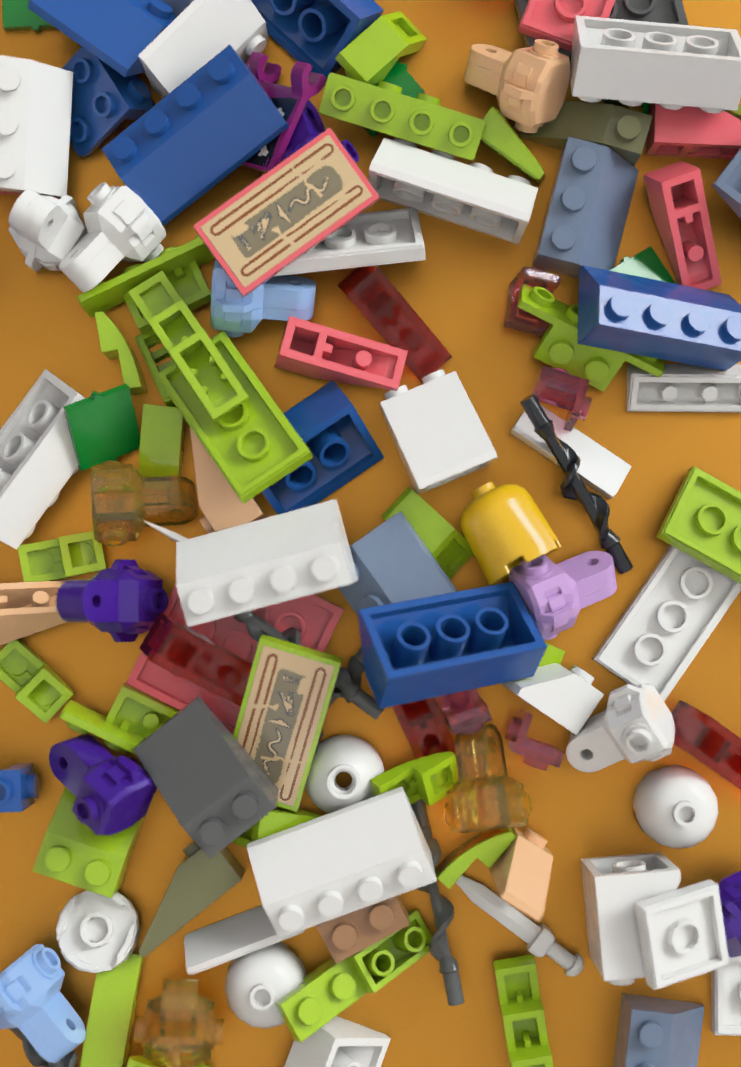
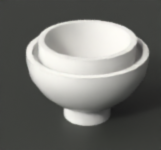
[305,735,385,814]

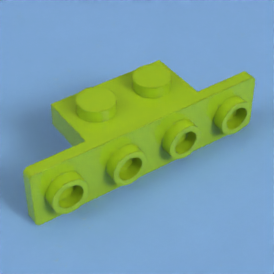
[319,73,485,161]
[77,235,215,334]
[517,284,665,392]
[59,682,180,755]

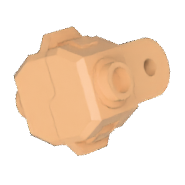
[464,39,570,133]

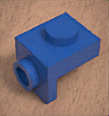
[0,763,40,813]

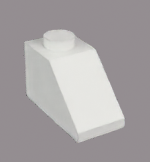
[500,663,604,735]

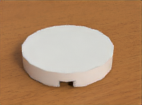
[56,890,140,973]

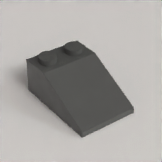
[133,696,279,859]

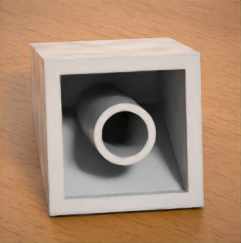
[380,369,498,495]
[580,852,681,985]

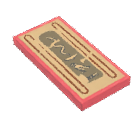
[193,127,379,297]

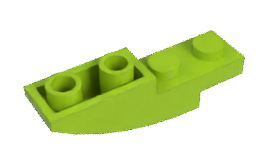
[275,910,432,1042]

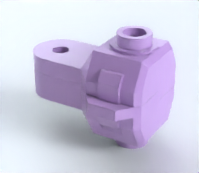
[509,551,617,640]

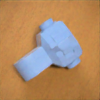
[211,259,316,338]
[0,944,86,1063]

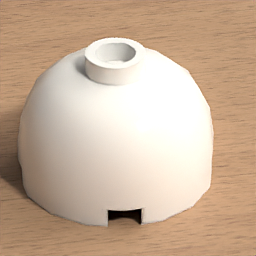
[633,764,719,849]
[225,941,306,1029]

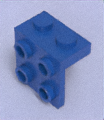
[62,47,155,156]

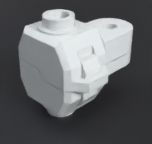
[59,182,166,293]
[8,189,87,272]
[566,683,676,773]

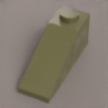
[519,100,653,166]
[138,840,246,958]

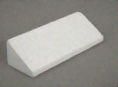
[626,363,741,412]
[509,405,632,500]
[184,905,305,975]

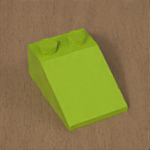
[32,755,146,898]

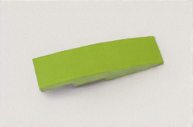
[128,270,250,421]
[80,954,143,1067]
[493,954,553,1067]

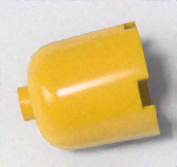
[460,482,562,586]

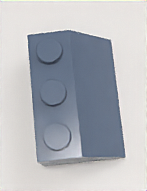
[532,136,639,278]
[337,511,458,616]
[613,993,705,1067]

